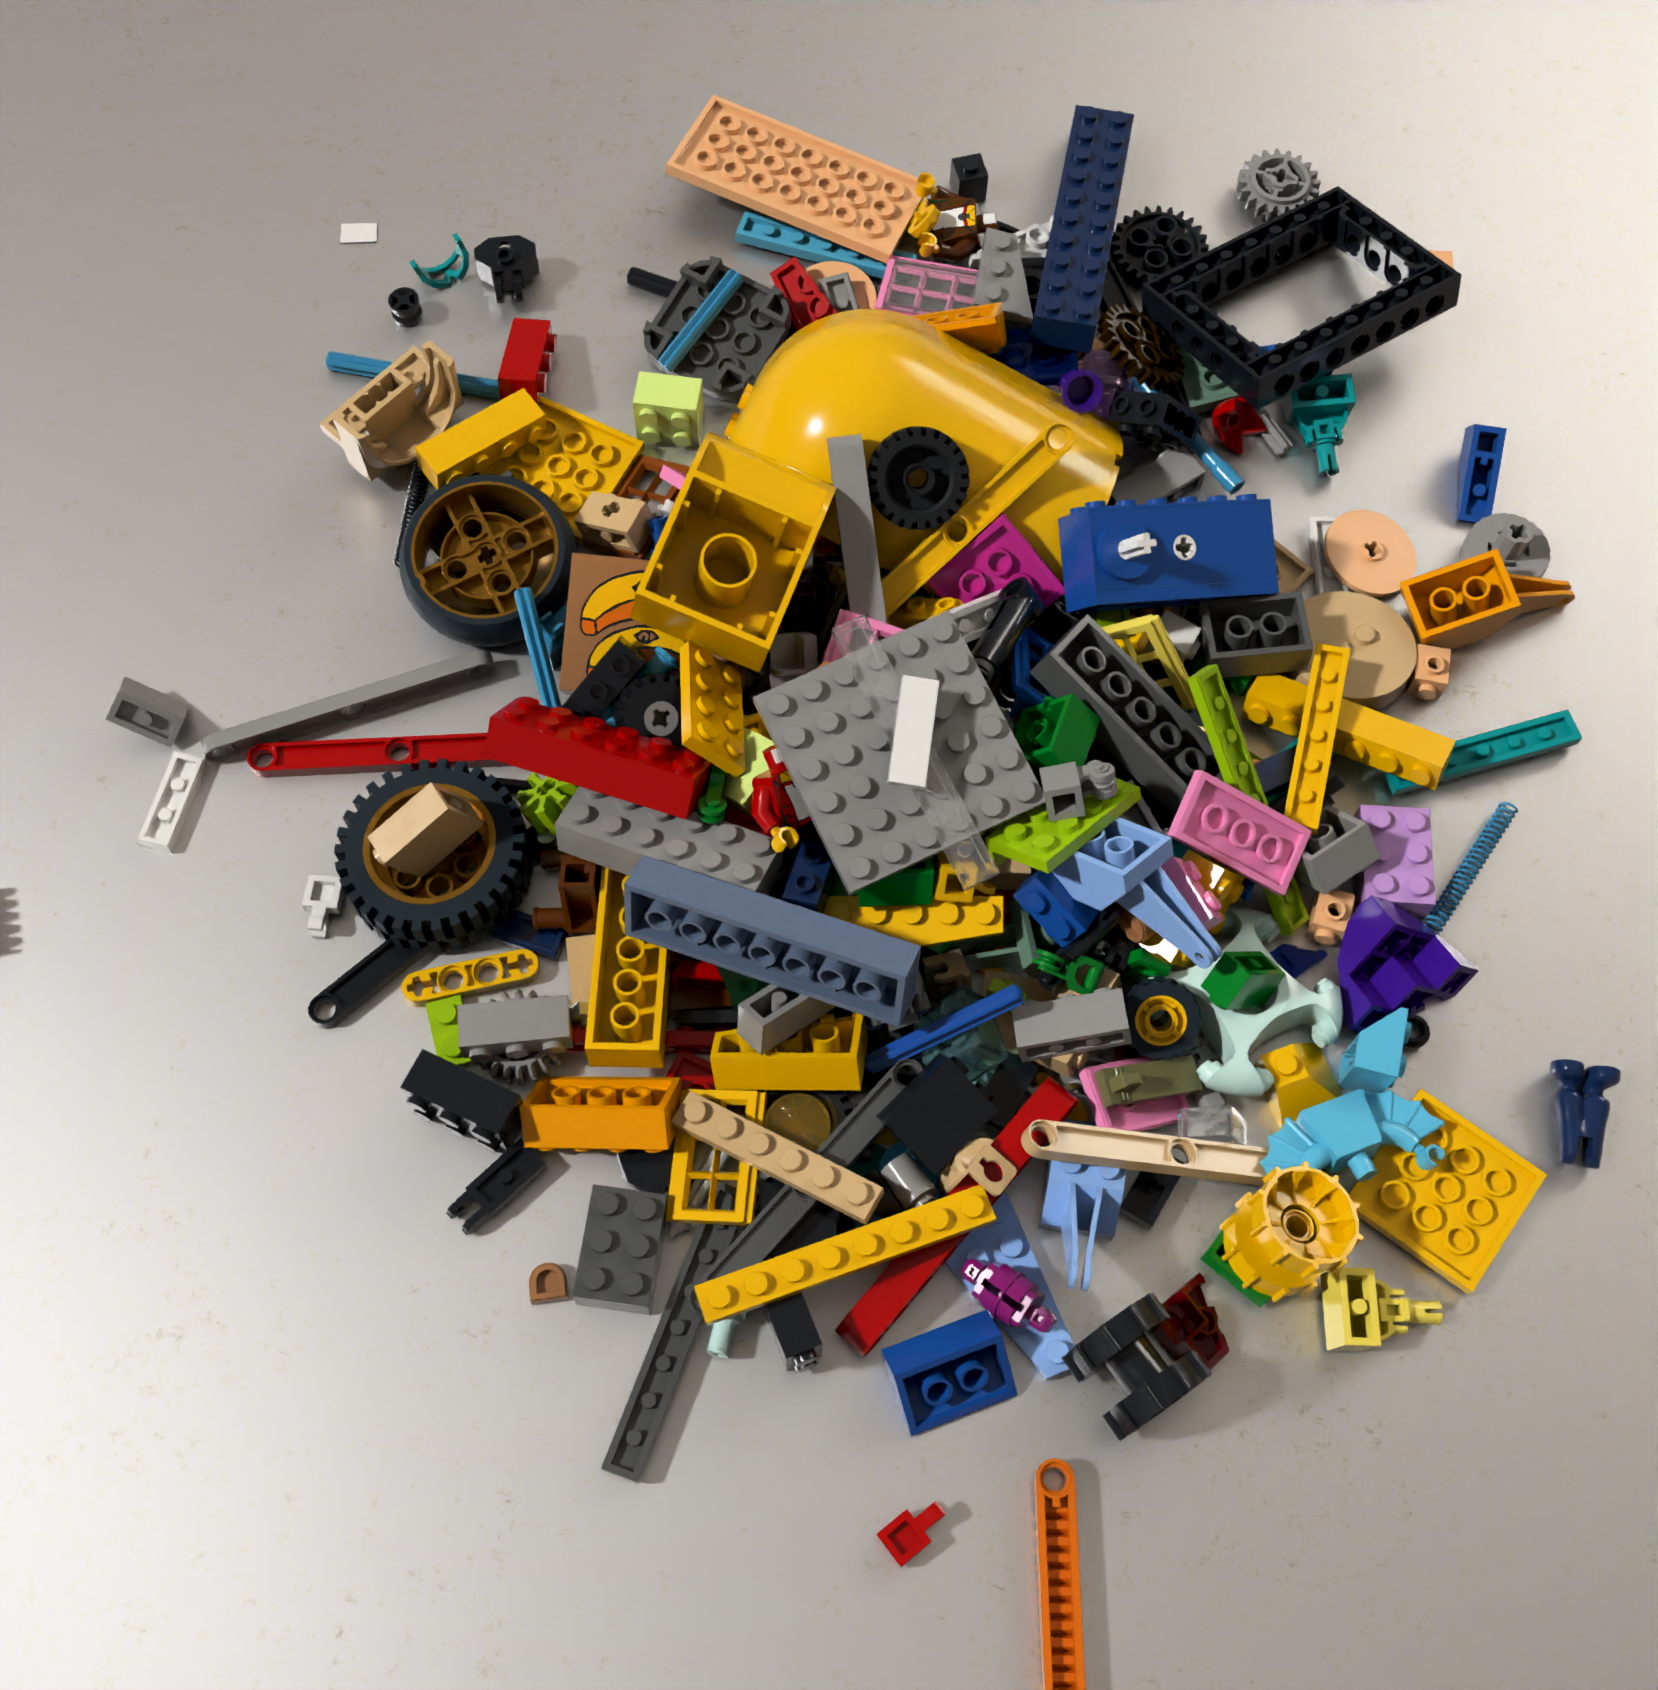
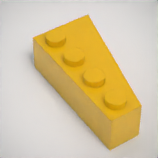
[710,1011,868,1091]

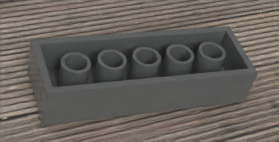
[1030,614,1224,818]

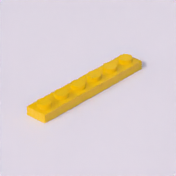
[1284,643,1351,835]

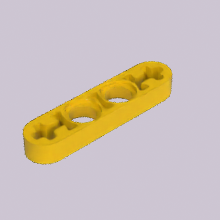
[401,949,540,1007]

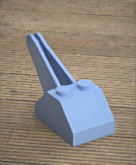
[1052,817,1222,969]
[1038,1119,1126,1291]

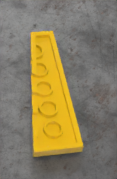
[823,896,1004,947]

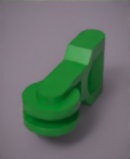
[697,764,727,824]
[1113,948,1172,986]
[1032,949,1106,995]

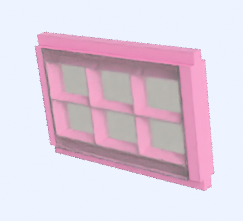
[875,255,978,316]

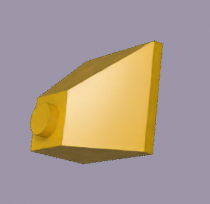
[1253,1043,1343,1129]

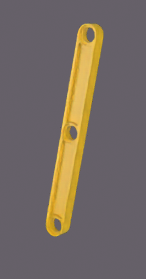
[848,423,1074,639]

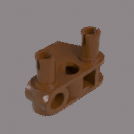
[532,848,602,935]

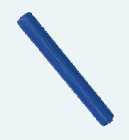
[864,984,1025,1074]

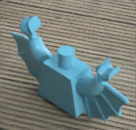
[1260,1088,1445,1182]

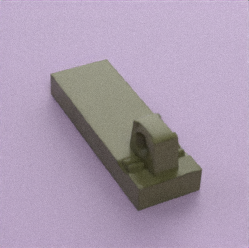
[1094,1055,1204,1108]

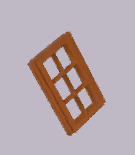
[581,455,690,560]

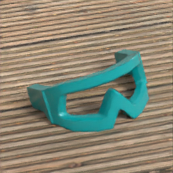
[409,233,469,289]

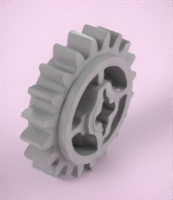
[1236,149,1321,221]

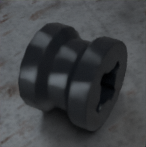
[388,287,423,328]

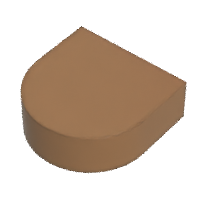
[529,1263,569,1305]

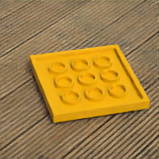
[479,396,645,545]
[1348,1088,1547,1294]

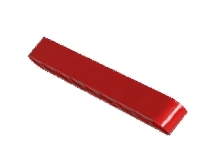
[835,1076,1079,1358]

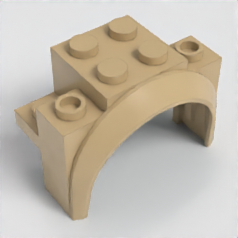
[319,340,464,482]

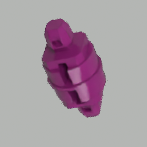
[961,1259,1057,1333]

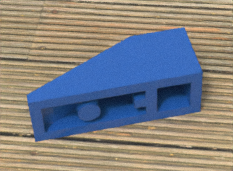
[1457,424,1507,523]

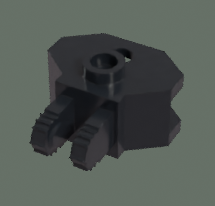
[474,235,540,304]

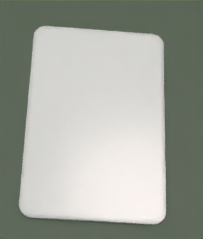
[340,223,377,243]

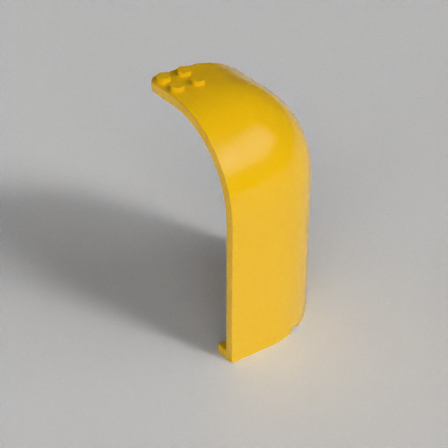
[723,309,1123,628]

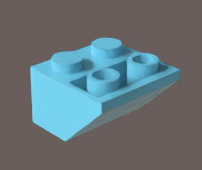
[1337,1007,1412,1093]

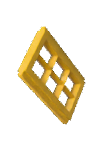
[665,1089,768,1226]

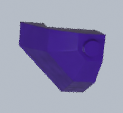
[1337,895,1479,1032]

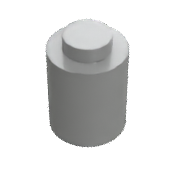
[880,1152,936,1211]

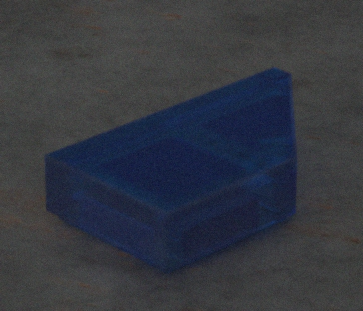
[1270,944,1328,980]

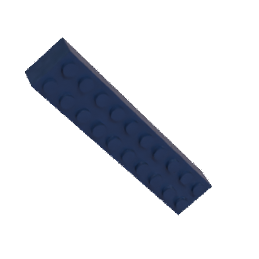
[1029,105,1134,353]

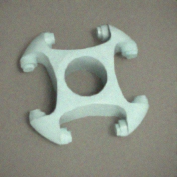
[1137,907,1343,1096]

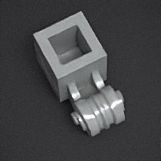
[1039,760,1118,822]

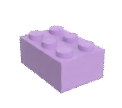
[1353,804,1436,920]

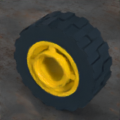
[1124,976,1202,1060]

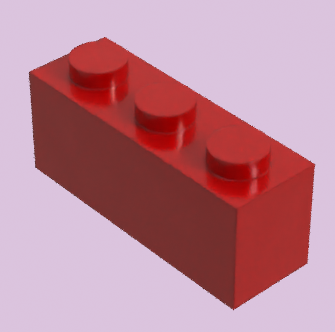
[498,318,557,405]

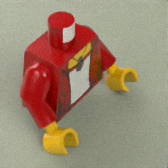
[751,745,811,852]

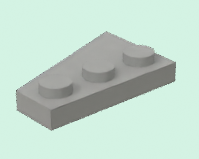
[972,227,1033,326]

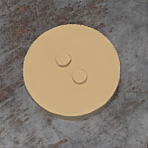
[1283,591,1417,710]

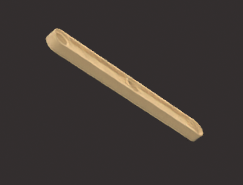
[1021,1119,1333,1186]

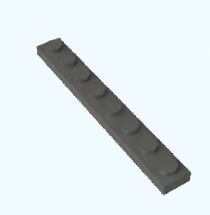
[601,1181,739,1484]

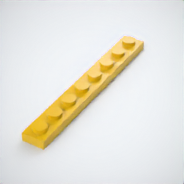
[694,1185,996,1326]

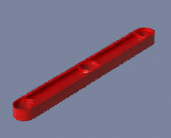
[247,733,512,778]

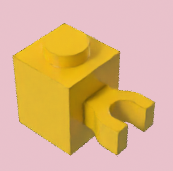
[932,850,999,903]

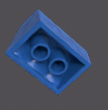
[881,1310,1018,1436]

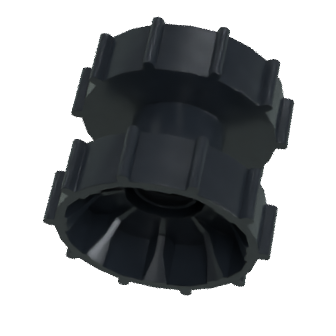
[1062,1293,1212,1441]

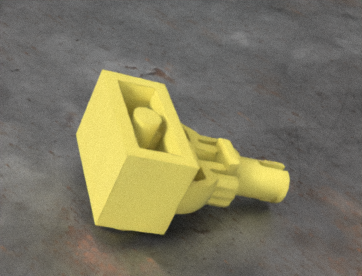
[1320,1267,1443,1352]

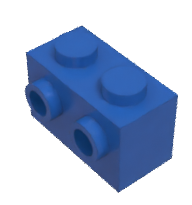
[1013,869,1100,948]

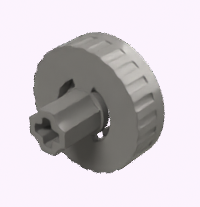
[1459,513,1551,578]

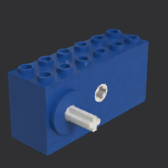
[1058,494,1279,613]

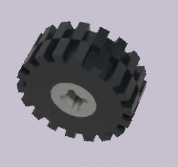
[612,672,687,748]

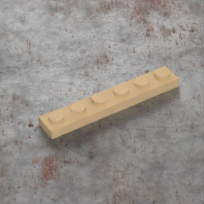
[671,1091,885,1225]

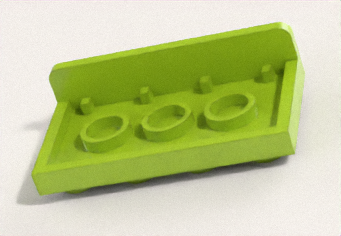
[985,778,1141,874]

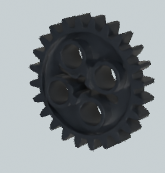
[1110,205,1209,287]

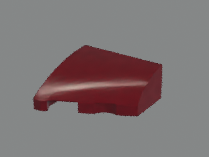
[1153,1272,1230,1370]

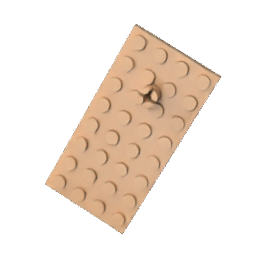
[665,94,924,264]

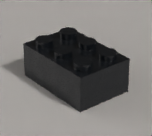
[400,1049,523,1153]

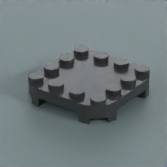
[643,256,792,403]

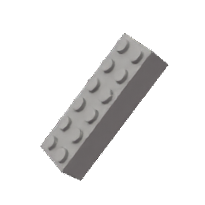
[555,787,783,895]

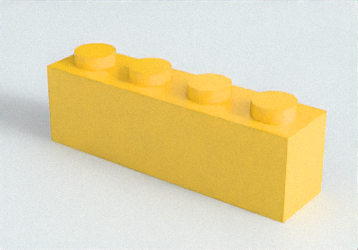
[415,388,546,490]

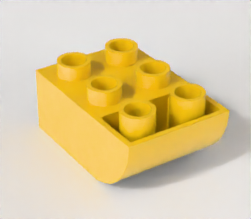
[631,432,837,672]

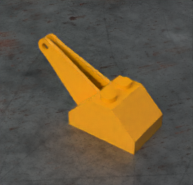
[1400,548,1575,649]

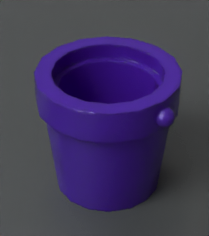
[1059,369,1103,413]

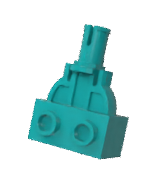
[1282,373,1356,477]

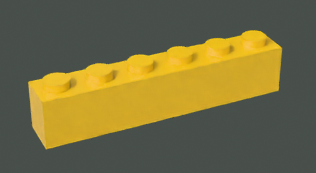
[1242,673,1456,790]

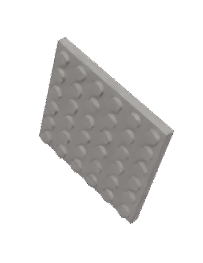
[753,610,1045,896]

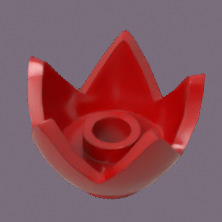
[1212,397,1266,455]

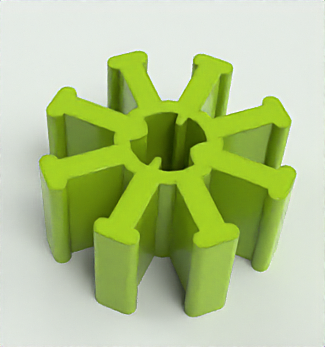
[516,773,579,836]

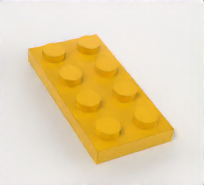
[680,640,746,778]

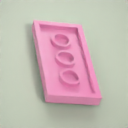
[1167,770,1312,896]

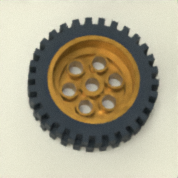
[334,759,533,953]

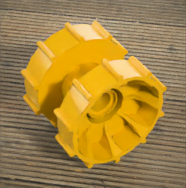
[1219,1161,1364,1303]

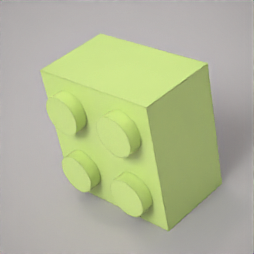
[632,371,705,447]

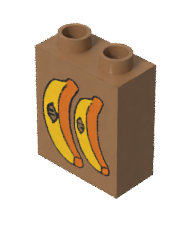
[559,553,746,696]

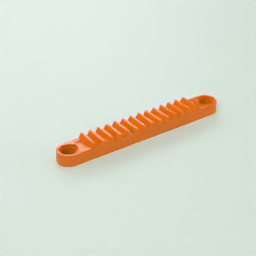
[1034,1458,1086,1690]

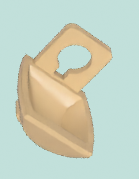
[939,1138,1017,1196]

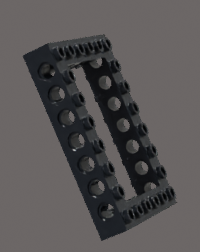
[1142,186,1462,410]

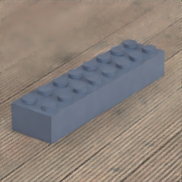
[624,855,921,1027]

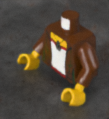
[915,172,998,263]

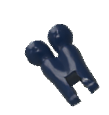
[1550,1059,1621,1169]

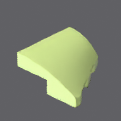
[723,727,774,816]

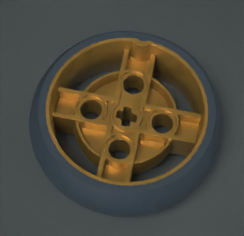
[399,474,578,647]

